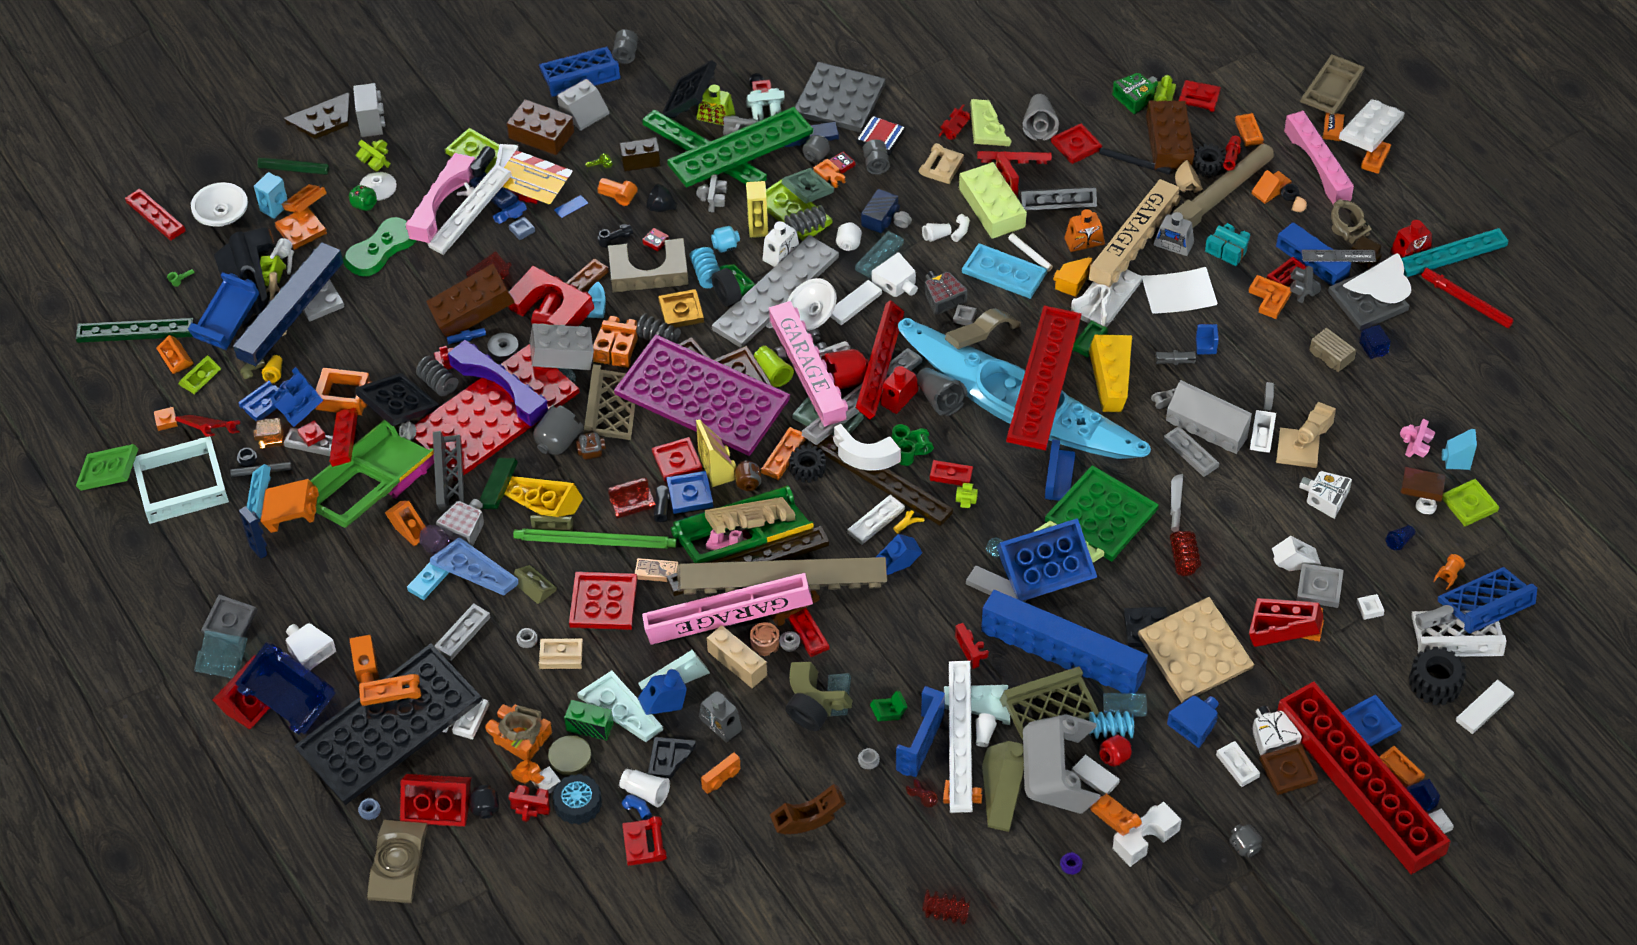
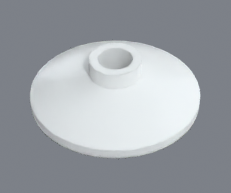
[360,172,396,201]

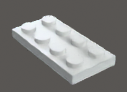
[1339,99,1405,152]

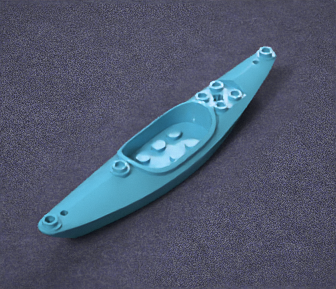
[898,318,1151,459]

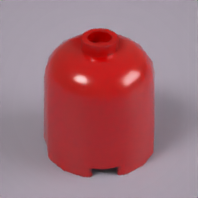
[821,349,869,390]

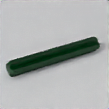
[257,157,329,175]

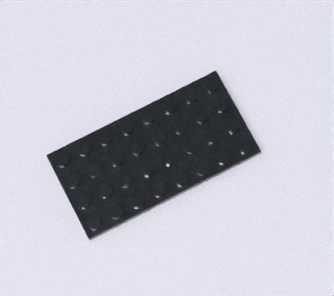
[294,643,483,805]

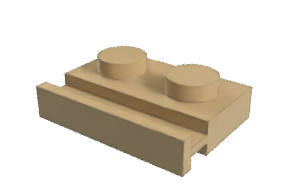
[539,639,583,669]

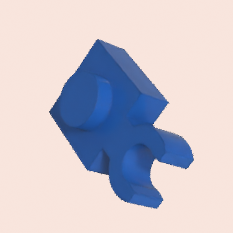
[492,201,527,224]

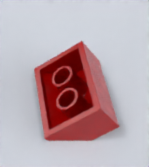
[212,654,292,729]
[400,774,471,827]

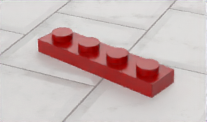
[977,151,1052,164]
[329,408,358,467]

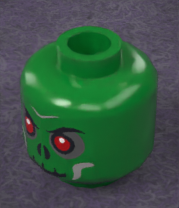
[349,185,377,211]

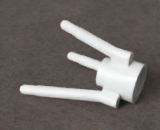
[270,238,294,275]

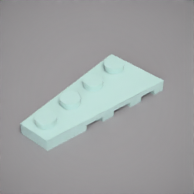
[578,671,663,742]

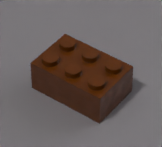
[507,99,574,155]

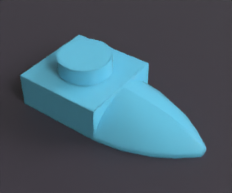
[586,282,606,318]

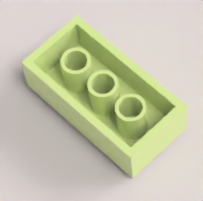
[959,162,1026,239]

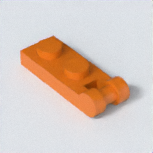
[359,674,421,706]
[1090,794,1142,836]

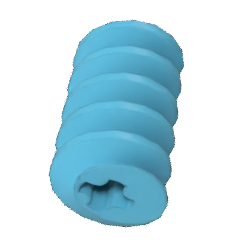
[690,247,720,288]
[1089,711,1134,739]

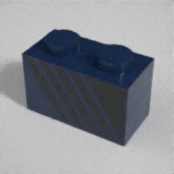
[861,189,900,234]

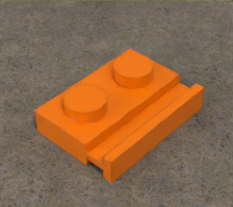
[282,185,327,213]

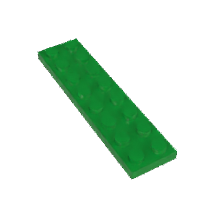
[668,107,813,188]

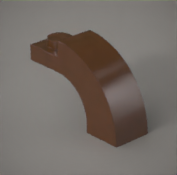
[770,784,846,834]

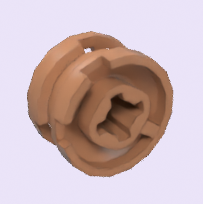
[750,622,780,656]

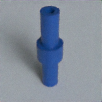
[447,328,486,344]

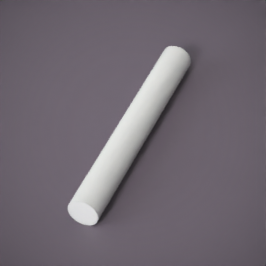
[1008,233,1053,271]

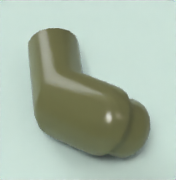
[240,359,265,380]

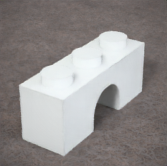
[1113,802,1181,867]

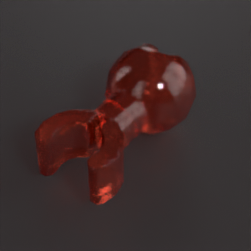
[906,779,938,807]

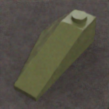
[982,741,1024,832]

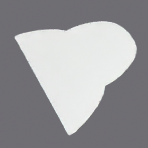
[1343,253,1411,303]

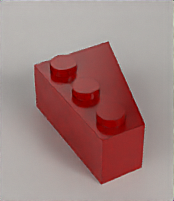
[1249,598,1324,647]

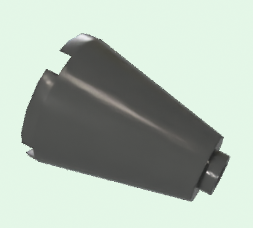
[917,368,967,416]

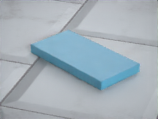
[962,243,1047,299]

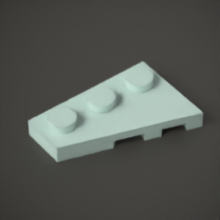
[638,650,710,691]
[944,685,1010,725]

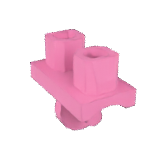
[1400,419,1435,458]
[706,529,747,550]

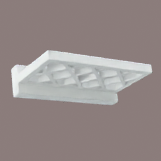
[1412,611,1506,657]

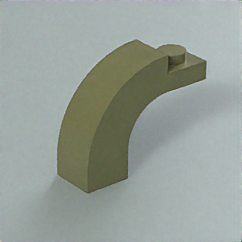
[790,662,853,716]

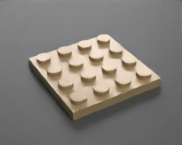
[1137,597,1254,703]

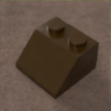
[619,138,660,172]

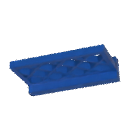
[539,47,621,97]
[1438,567,1537,634]

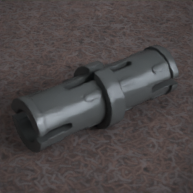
[1155,350,1196,365]

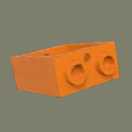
[315,368,372,415]

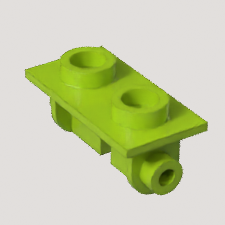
[1153,75,1176,101]

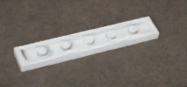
[428,164,512,255]

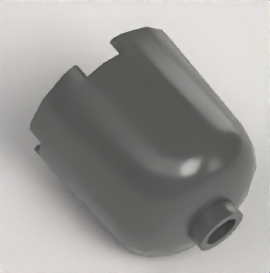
[533,405,584,455]

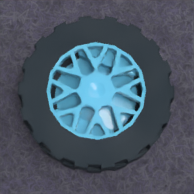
[553,774,602,825]

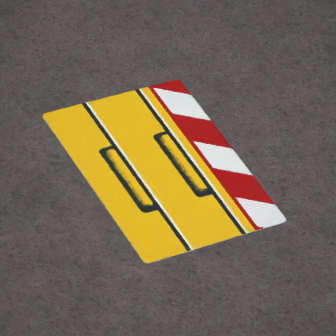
[502,150,573,204]

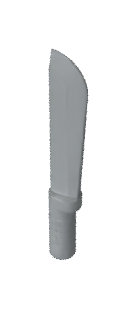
[1170,474,1183,532]

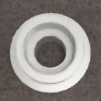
[1416,498,1437,514]

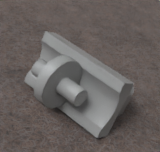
[723,115,757,135]
[696,175,727,212]

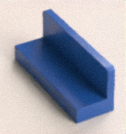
[1045,439,1075,501]

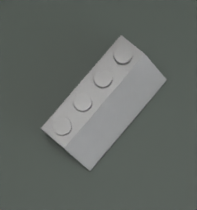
[1166,380,1252,454]

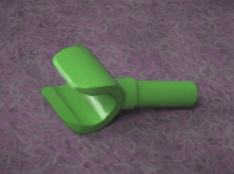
[167,269,194,287]

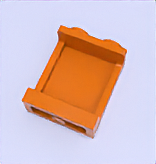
[261,479,319,533]

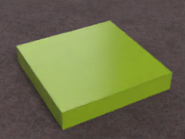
[1442,479,1499,526]

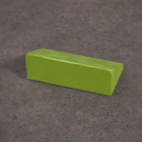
[178,355,222,394]

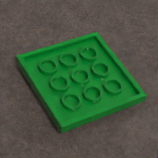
[1045,465,1159,562]

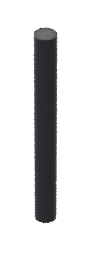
[1099,147,1172,175]

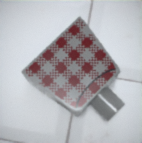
[436,499,484,546]

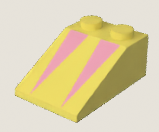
[696,420,736,487]

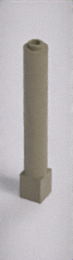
[1173,144,1274,228]

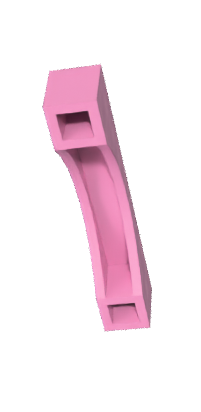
[1284,111,1354,205]
[406,153,475,243]

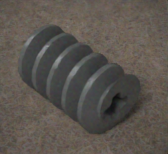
[784,205,826,235]
[637,313,681,343]
[416,355,459,396]

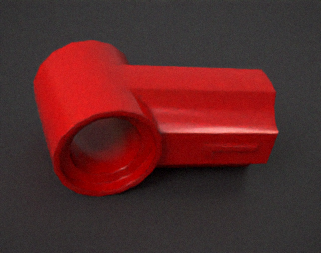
[531,293,562,325]

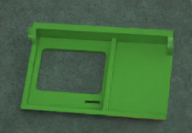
[310,420,434,528]

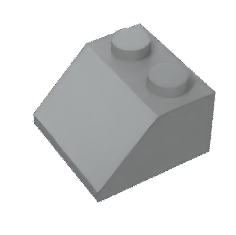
[557,79,610,131]

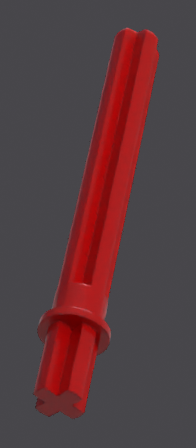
[1421,268,1514,328]

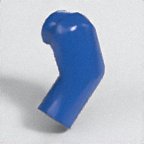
[622,794,652,820]

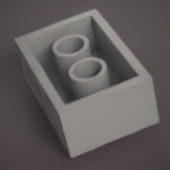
[530,324,594,370]

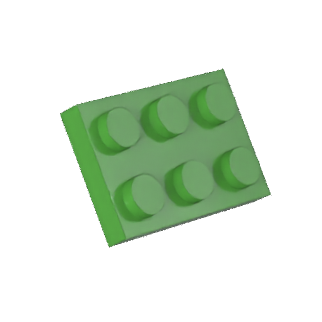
[76,444,138,491]

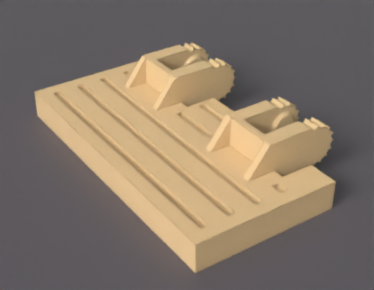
[705,497,795,534]

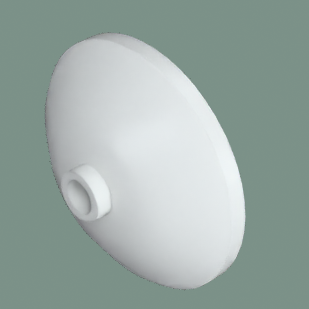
[191,183,248,226]
[787,278,837,331]

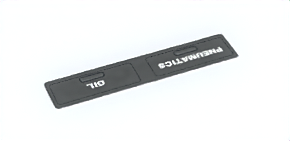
[1302,250,1376,262]

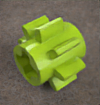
[956,483,978,508]

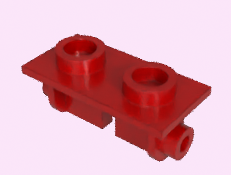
[939,104,970,140]

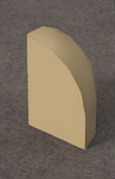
[1175,160,1203,193]

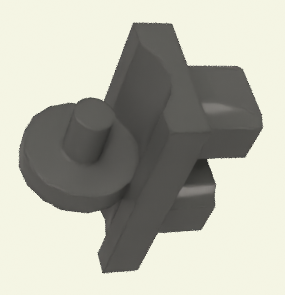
[1290,266,1321,303]

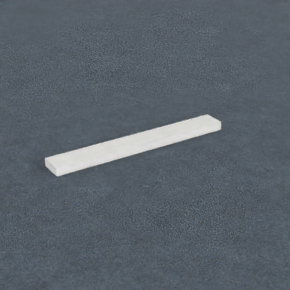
[949,661,972,813]

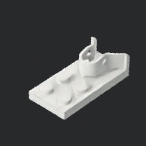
[1071,270,1142,328]

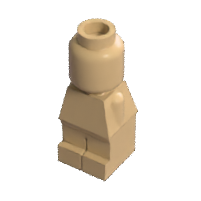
[1298,402,1336,444]

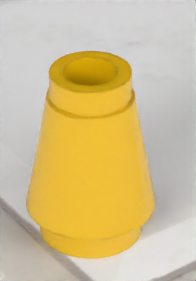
[262,355,282,383]

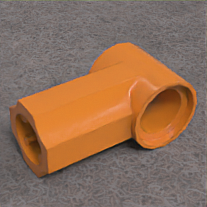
[598,178,638,206]

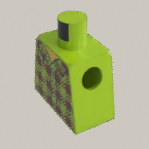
[697,85,735,125]

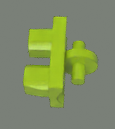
[356,140,391,172]

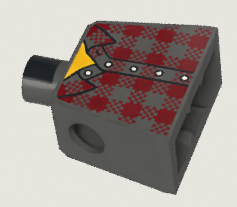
[925,271,967,316]

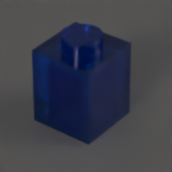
[1359,325,1391,359]

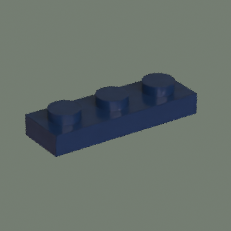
[239,506,267,559]

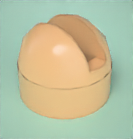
[1291,196,1307,212]

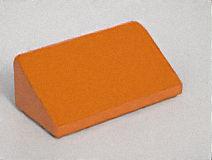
[156,335,194,374]

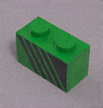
[564,700,614,741]

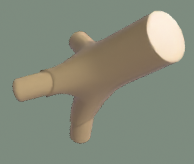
[266,272,280,301]

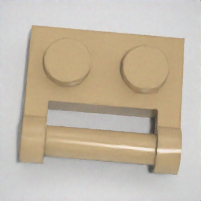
[919,143,964,184]

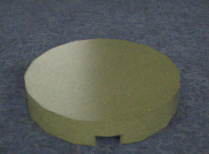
[548,735,592,776]

